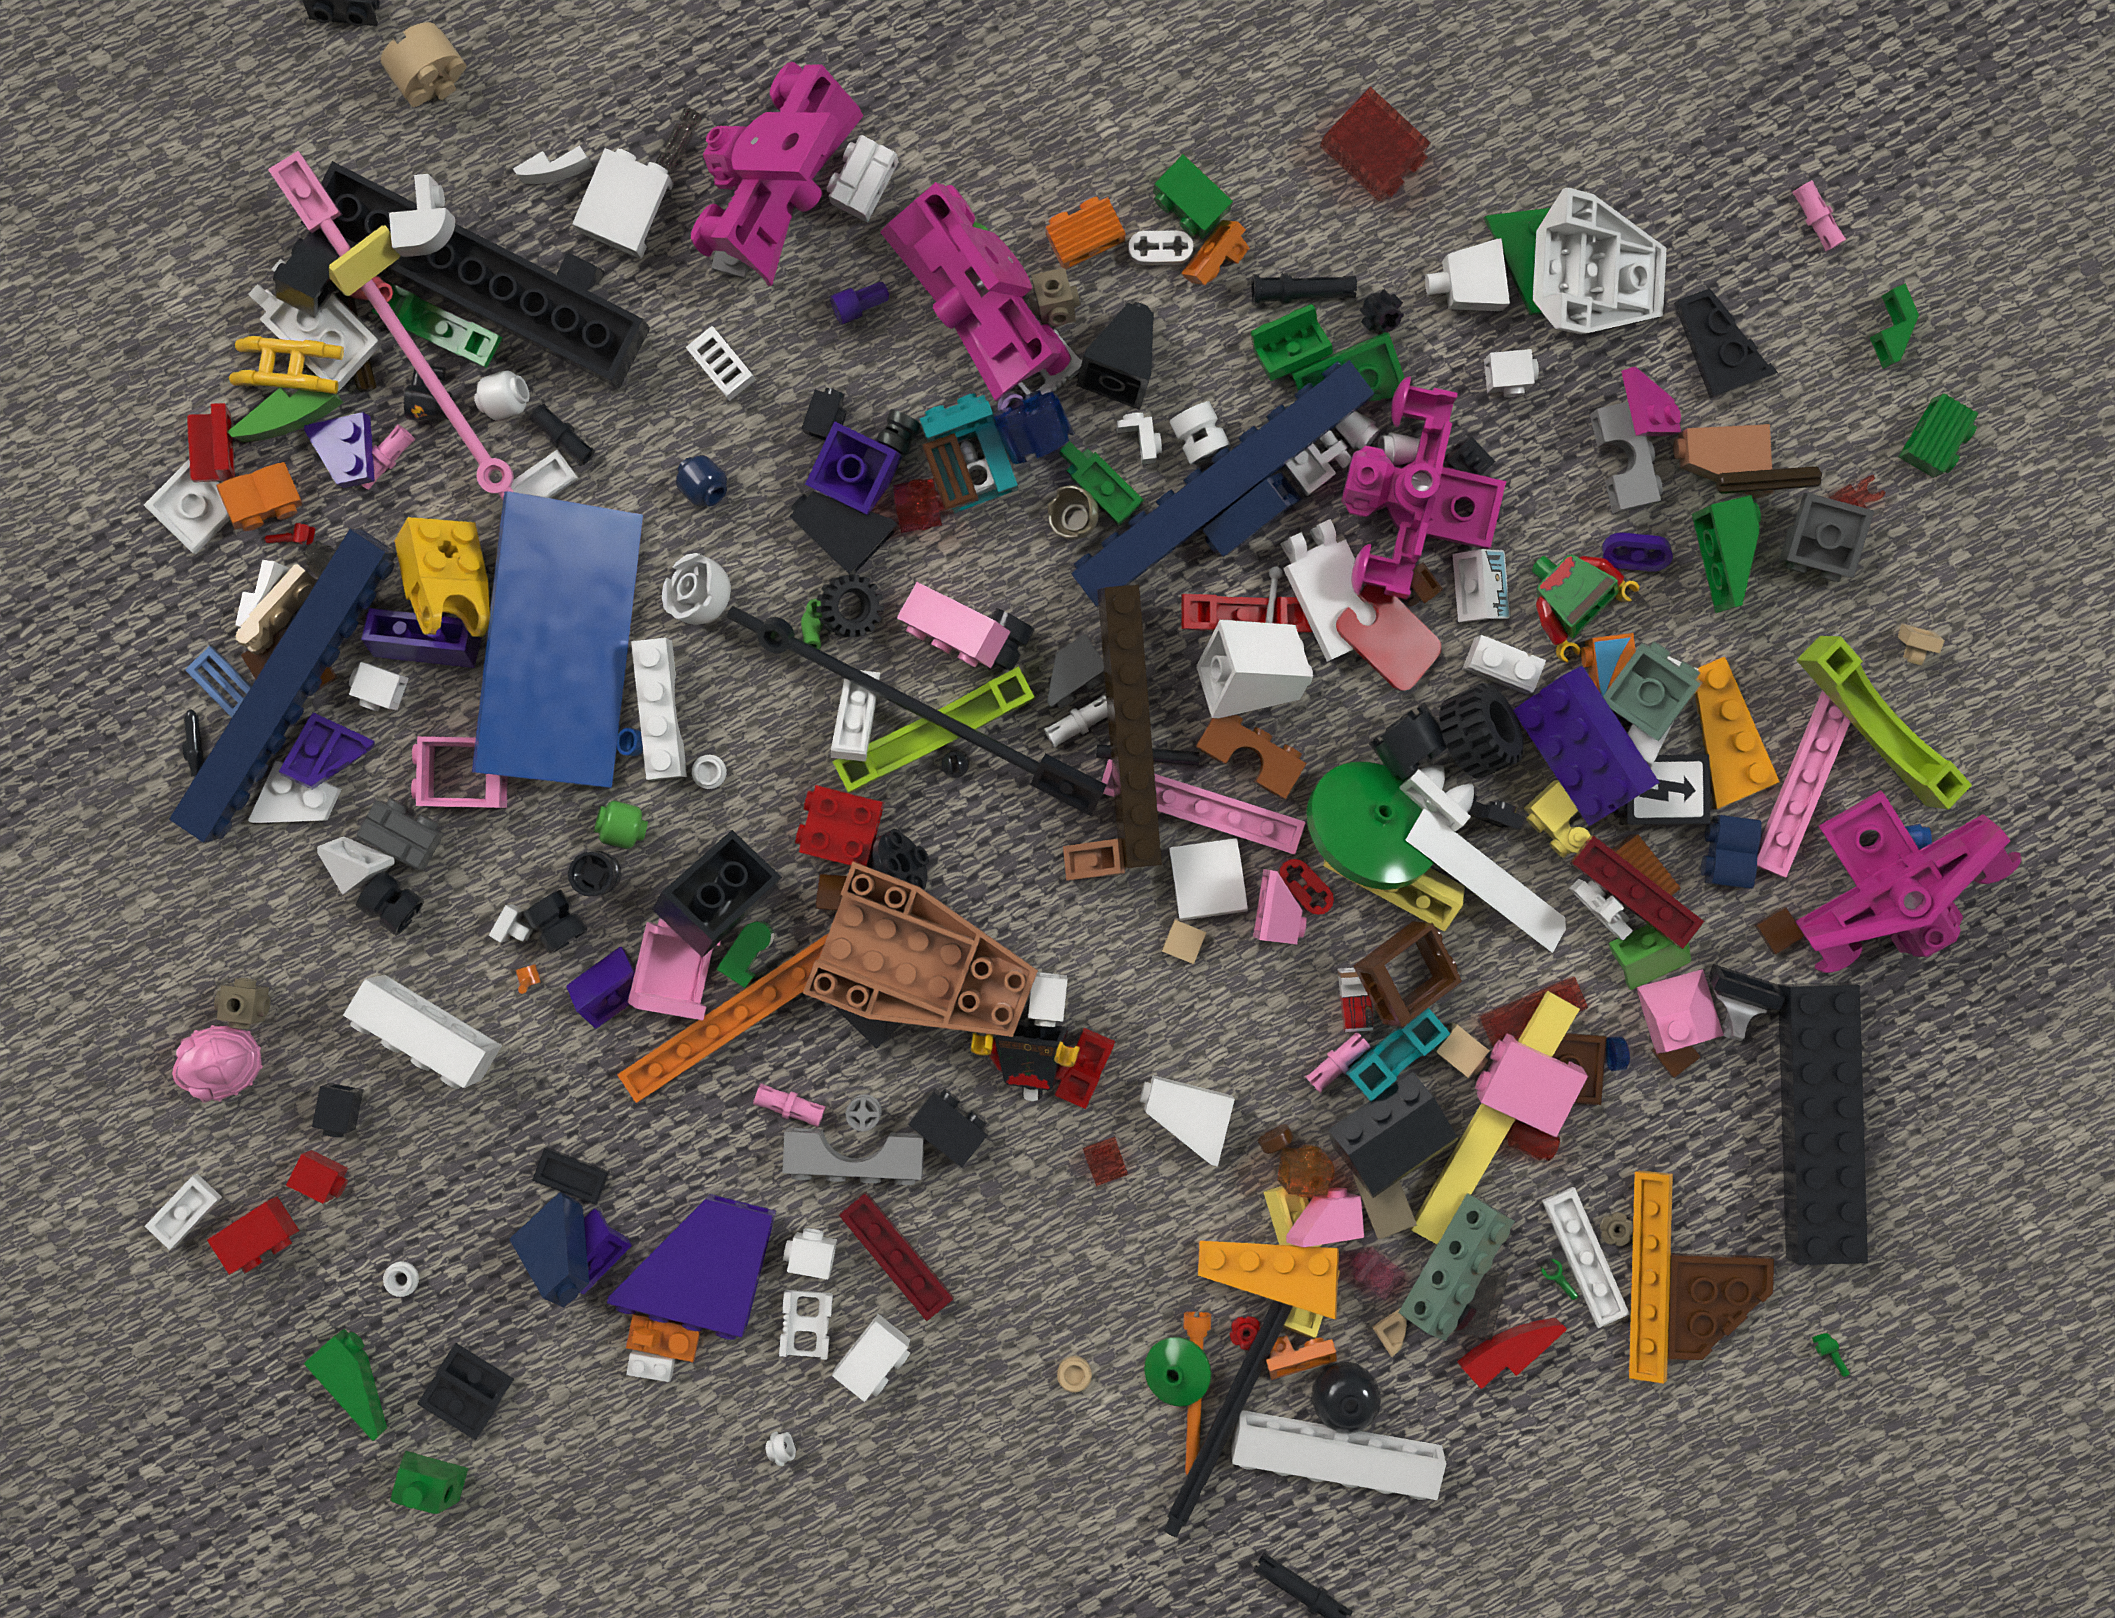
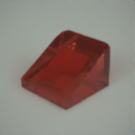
[1083,1136,1128,1186]

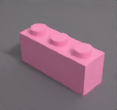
[897,582,1011,668]

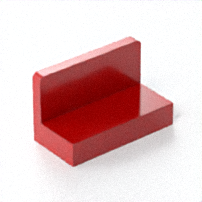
[187,403,235,483]

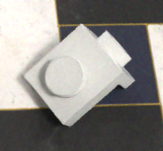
[1116,413,1162,464]

